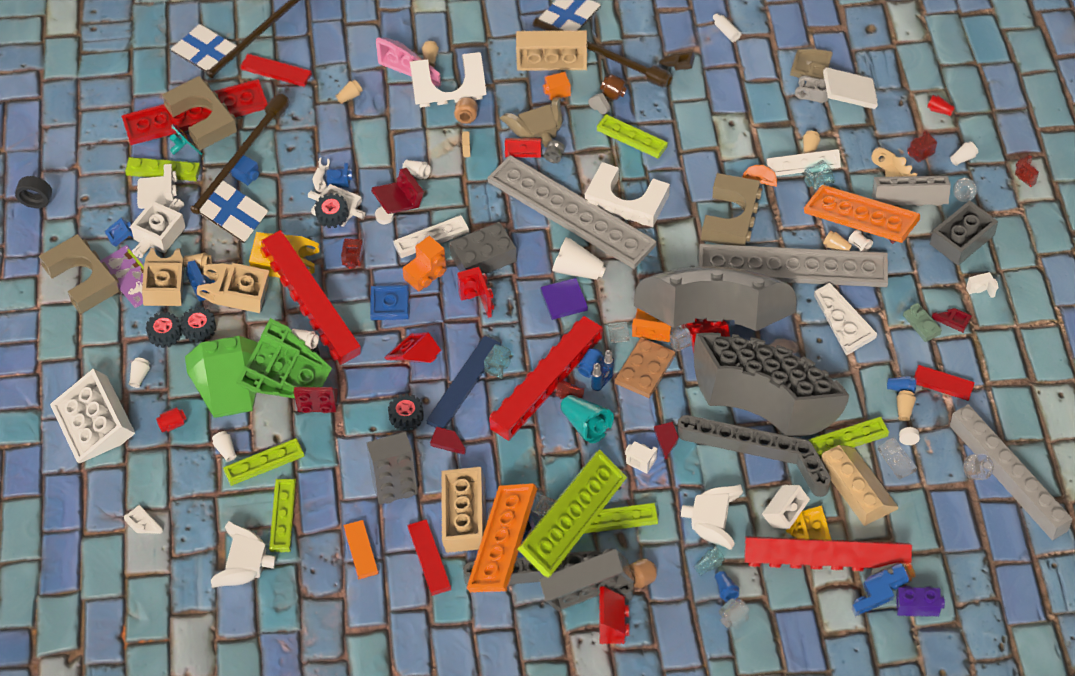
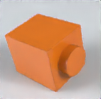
[543,72,571,101]

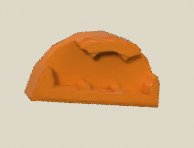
[742,164,778,187]

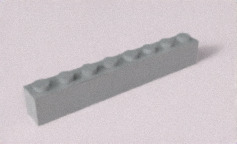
[950,404,1073,541]

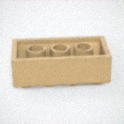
[821,445,899,526]

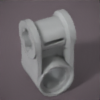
[795,76,829,103]

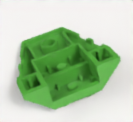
[236,318,332,399]
[185,336,258,418]

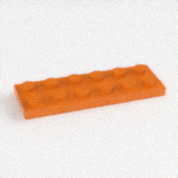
[804,185,920,243]
[467,484,537,592]

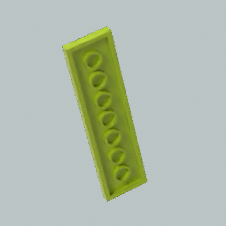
[518,449,627,577]

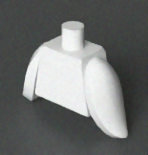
[681,485,743,550]
[211,521,276,588]

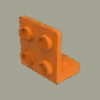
[632,308,673,342]

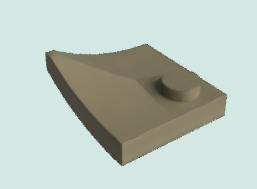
[790,49,833,79]

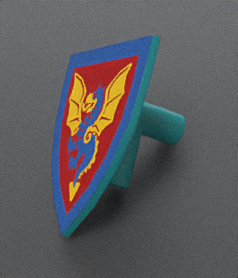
[170,124,202,155]

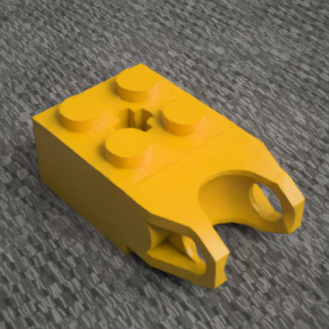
[249,232,320,278]

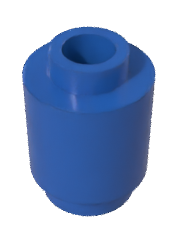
[578,348,604,378]

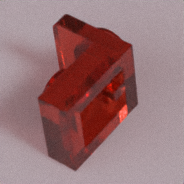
[1015,155,1039,187]

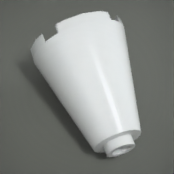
[552,237,606,280]

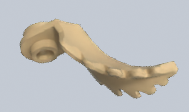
[871,147,917,177]

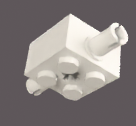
[131,198,185,258]

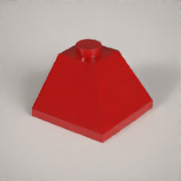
[384,332,442,363]

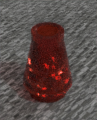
[555,381,584,399]

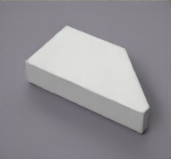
[124,505,163,533]

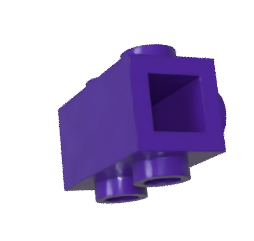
[896,586,945,617]

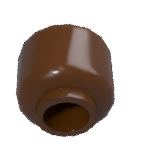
[600,74,627,100]

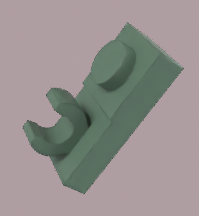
[903,303,942,342]

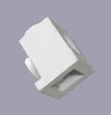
[625,441,657,473]

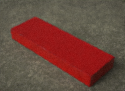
[914,365,975,401]

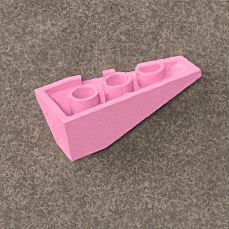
[376,37,441,87]

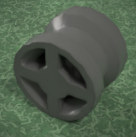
[544,140,565,163]

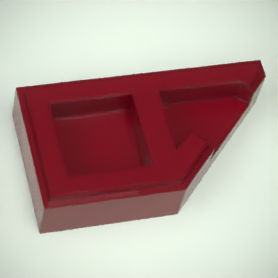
[931,308,972,333]
[654,422,679,459]
[430,427,466,455]

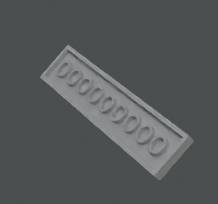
[488,155,656,269]
[699,244,888,287]

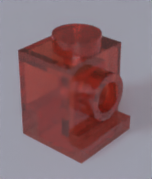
[907,131,937,163]
[341,238,364,269]

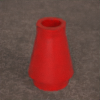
[927,95,955,116]

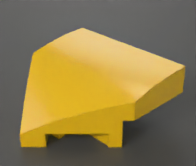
[786,506,832,540]

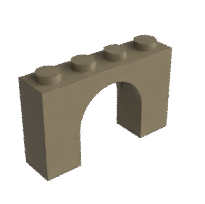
[162,76,237,151]
[701,173,763,246]
[39,234,119,314]

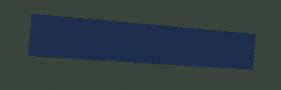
[426,335,501,429]

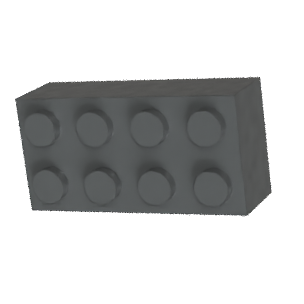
[366,432,418,505]
[539,549,634,611]

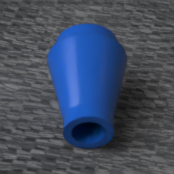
[887,376,917,393]
[715,571,739,602]

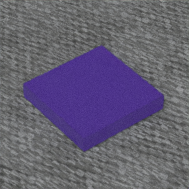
[540,278,588,320]

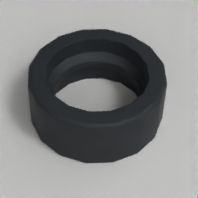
[15,176,52,209]

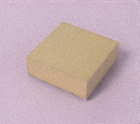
[462,131,470,157]

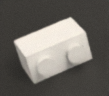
[762,485,810,529]

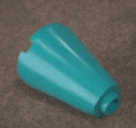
[560,395,614,444]

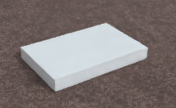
[823,67,878,109]

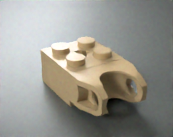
[142,248,184,306]
[197,263,269,313]

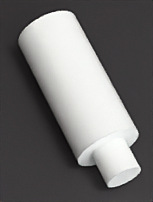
[713,14,741,42]

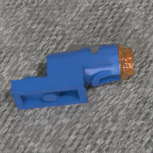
[852,562,916,617]

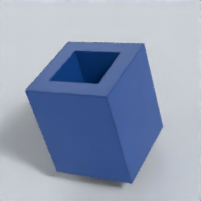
[231,155,260,186]

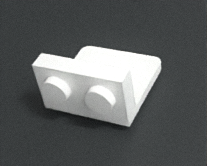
[137,164,177,209]

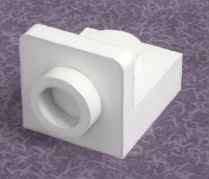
[966,272,998,298]

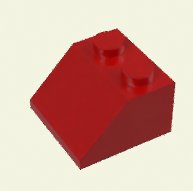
[599,587,629,644]

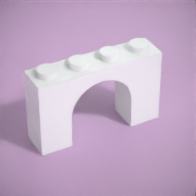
[410,52,486,107]
[585,162,670,227]

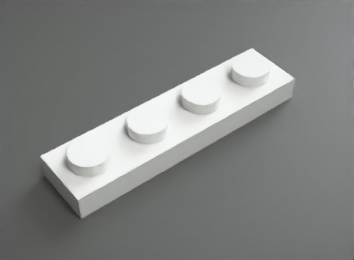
[766,149,841,176]
[393,216,469,258]

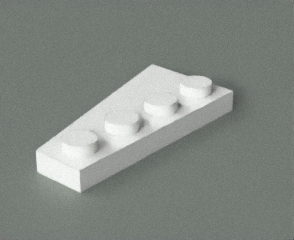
[814,283,877,356]

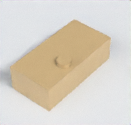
[516,31,587,71]
[441,467,486,553]

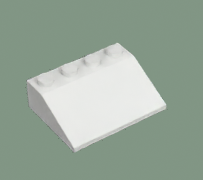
[50,369,135,463]

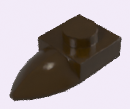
[658,52,695,71]

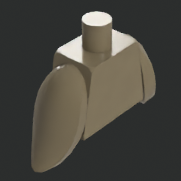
[500,97,562,148]

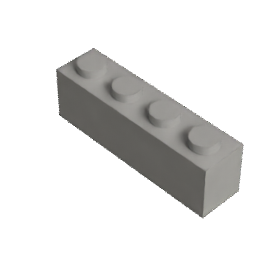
[872,176,951,206]

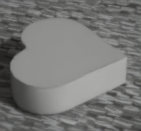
[588,93,610,114]

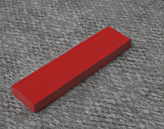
[240,54,312,87]
[407,519,451,596]

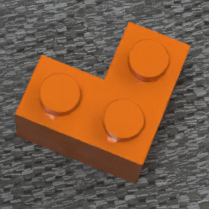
[402,236,446,292]

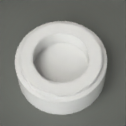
[375,207,394,224]
[899,427,920,445]

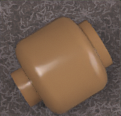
[454,97,478,124]
[629,558,657,588]

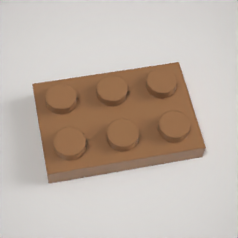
[615,337,676,399]

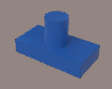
[186,261,215,301]

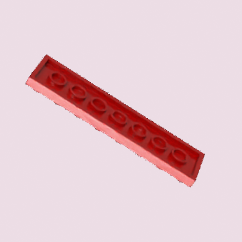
[121,79,268,146]

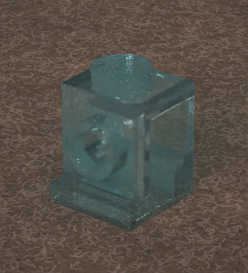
[804,160,835,189]
[484,344,511,379]

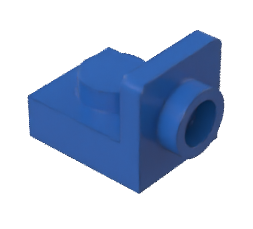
[327,163,353,188]
[104,218,134,247]

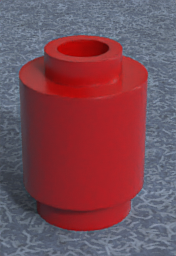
[156,407,187,432]

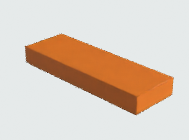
[343,520,378,580]

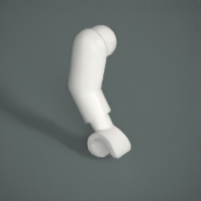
[312,158,330,193]

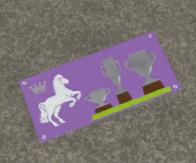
[100,245,144,308]

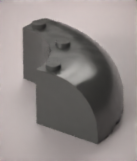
[634,266,796,331]
[694,333,849,437]

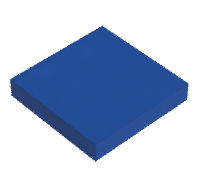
[370,285,409,320]

